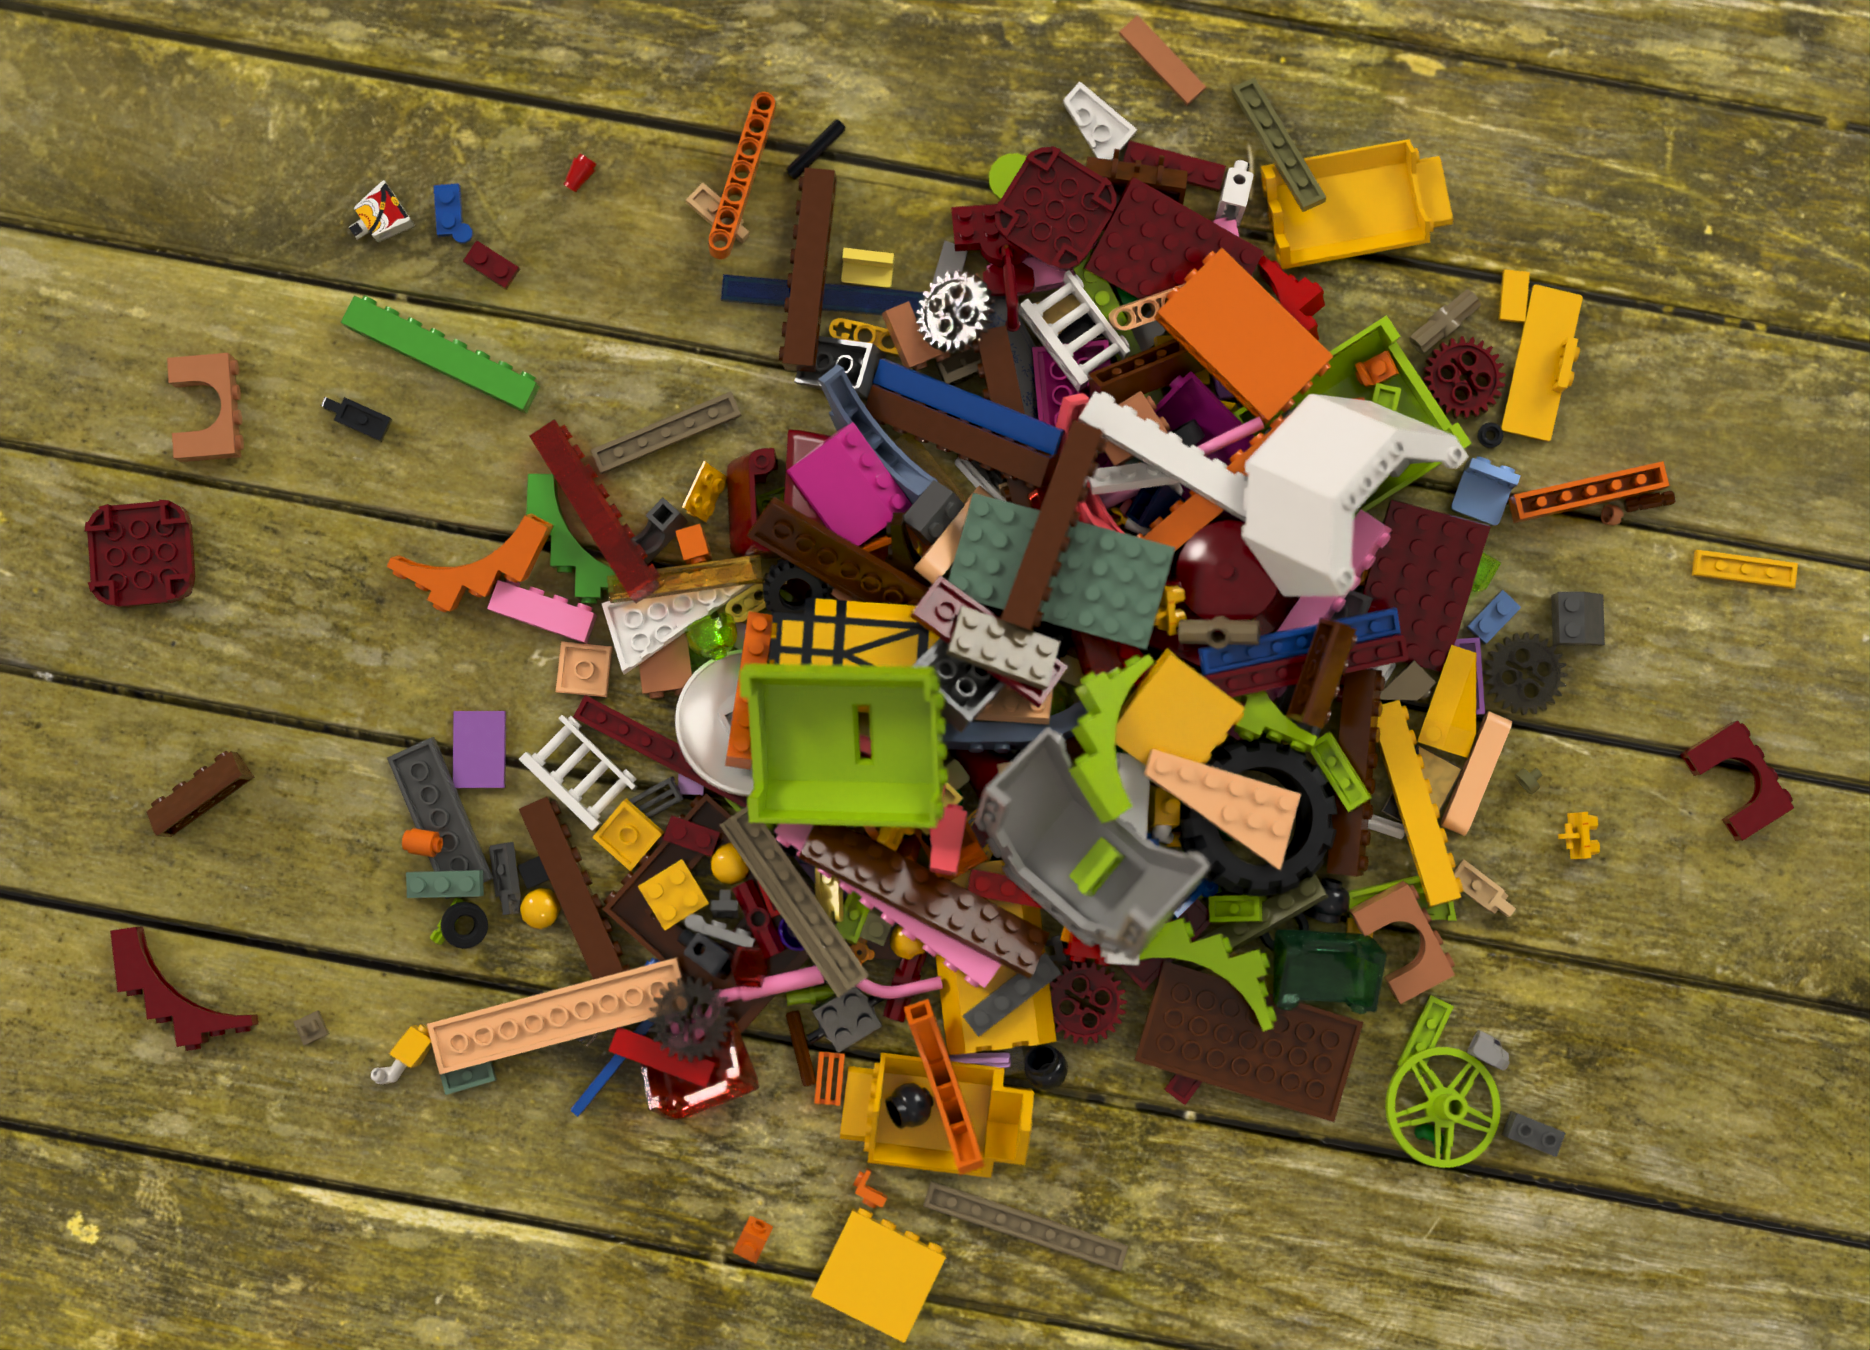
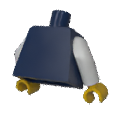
[1111,461,1187,536]

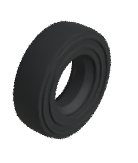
[441,902,488,949]

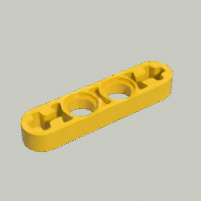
[829,318,900,358]

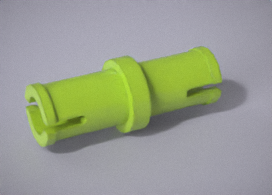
[786,985,835,1006]

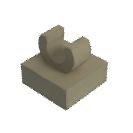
[293,1011,329,1045]

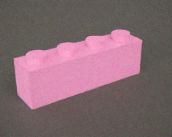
[487,579,597,644]

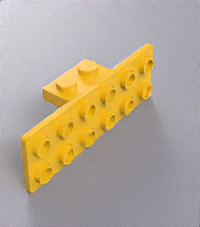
[1501,285,1583,442]

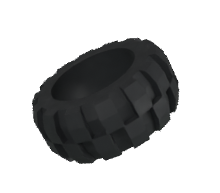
[1179,738,1338,897]

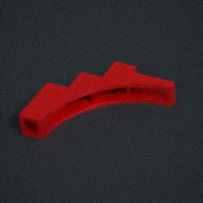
[1257,255,1325,340]

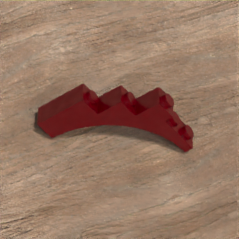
[110,927,259,1051]

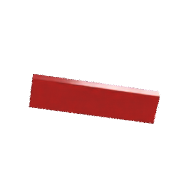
[608,1027,715,1088]

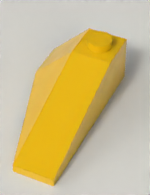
[1417,645,1476,758]

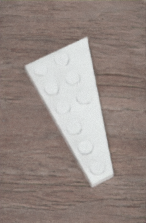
[601,556,757,675]

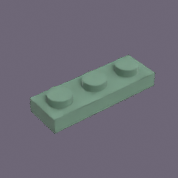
[406,870,484,898]

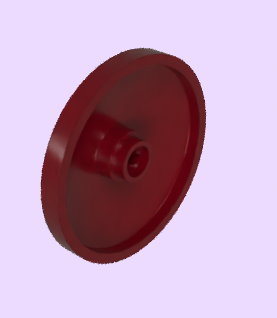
[1176,521,1279,621]

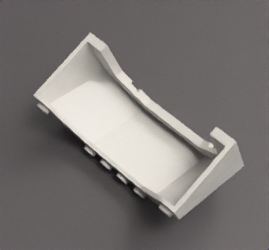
[1242,394,1469,596]

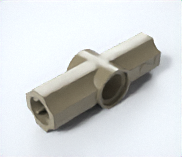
[1409,289,1481,355]
[1178,616,1261,649]

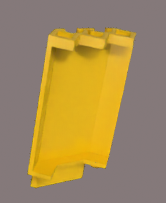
[1261,139,1453,269]
[935,860,1057,1055]

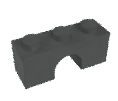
[610,497,688,576]

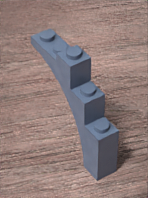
[818,364,938,505]

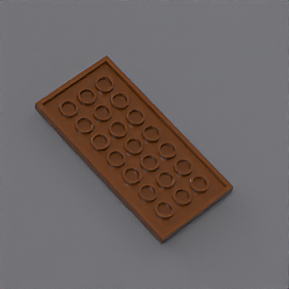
[1134,961,1364,1122]

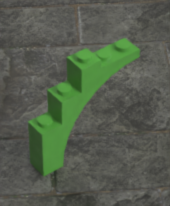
[526,474,655,604]

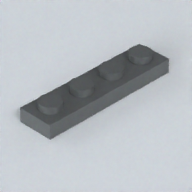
[962,952,1061,1037]

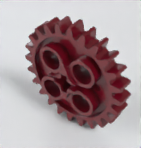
[1422,336,1506,419]
[1049,960,1127,1045]

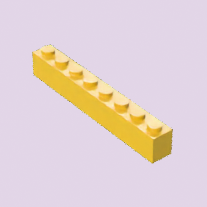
[1377,700,1463,908]

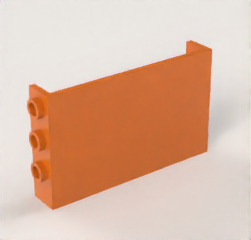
[1154,248,1333,426]

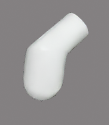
[371,1059,407,1085]

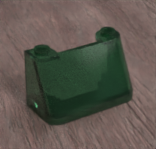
[1273,929,1387,1014]

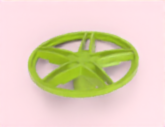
[1385,1047,1501,1168]

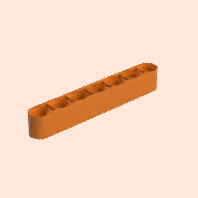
[709,92,775,259]

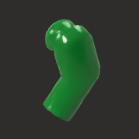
[1414,1123,1444,1154]

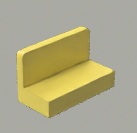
[841,248,894,289]

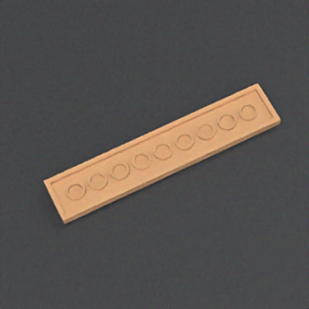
[427,957,691,1075]

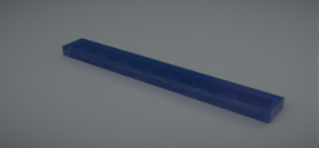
[721,274,924,319]

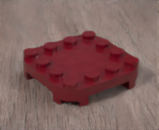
[995,146,1117,271]
[84,499,195,607]

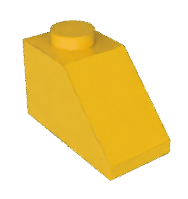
[389,1024,432,1068]

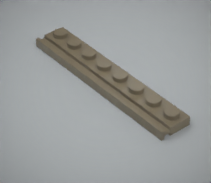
[720,806,869,997]

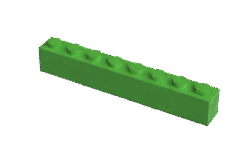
[341,295,540,414]

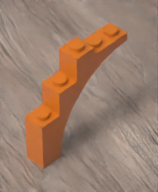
[387,513,554,612]
[904,999,985,1175]

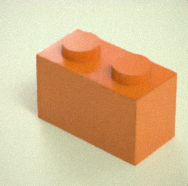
[675,524,713,569]

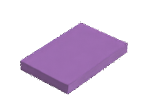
[453,711,506,788]

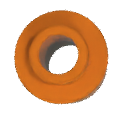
[402,828,443,857]

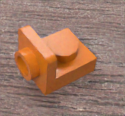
[1355,351,1399,388]

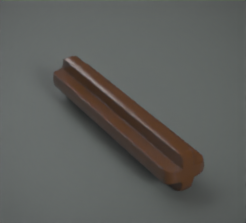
[786,1010,816,1087]

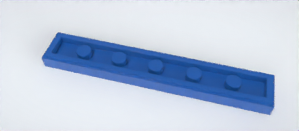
[571,1016,661,1117]

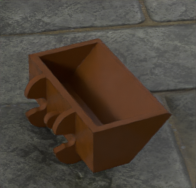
[1086,148,1188,205]

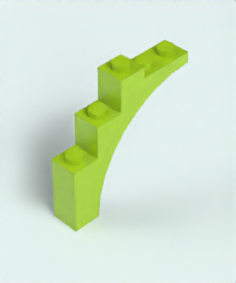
[1232,619,1317,752]
[1069,654,1154,824]
[1139,918,1277,1031]

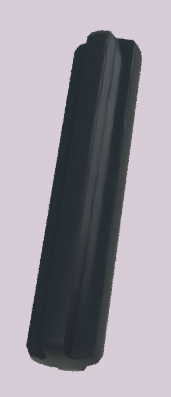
[786,119,846,179]

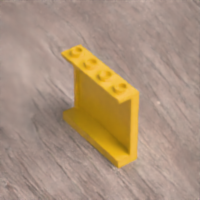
[1115,648,1245,766]
[811,1207,946,1343]

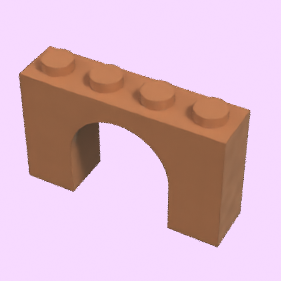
[882,273,984,371]
[167,353,244,462]
[1349,881,1455,1004]

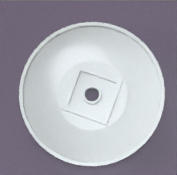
[675,649,770,797]

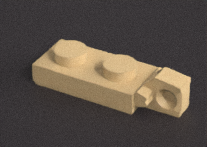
[686,182,749,244]
[1453,859,1516,917]

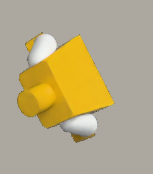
[1147,782,1182,847]

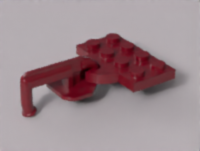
[951,204,1035,332]

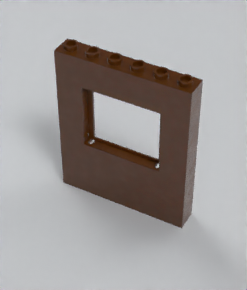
[602,793,836,1033]

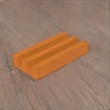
[814,1051,845,1106]

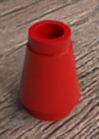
[563,153,597,192]

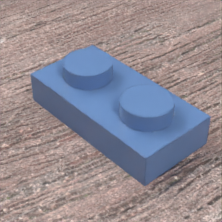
[1466,590,1521,645]

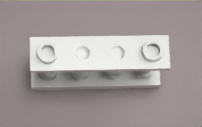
[1019,270,1130,392]
[519,715,638,831]

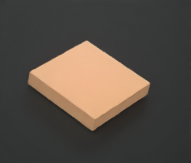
[556,641,613,698]

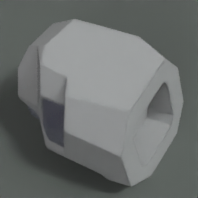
[1467,1030,1510,1071]

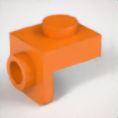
[853,1168,887,1209]
[732,1216,773,1264]

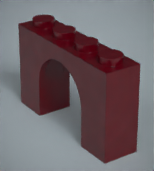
[1680,721,1795,841]

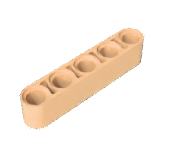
[1108,283,1186,330]
[914,485,995,584]
[1440,711,1512,836]

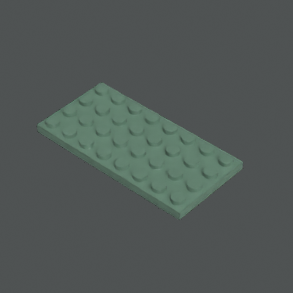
[948,493,1175,650]

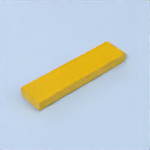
[1692,550,1798,589]

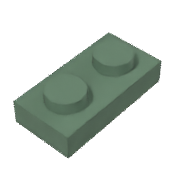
[440,1061,497,1095]

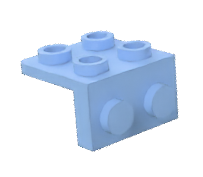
[1451,456,1521,526]

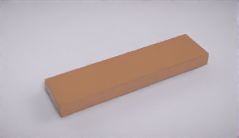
[1119,15,1206,106]

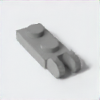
[685,914,756,949]

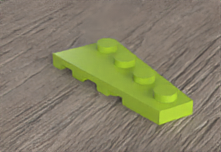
[1348,876,1457,921]

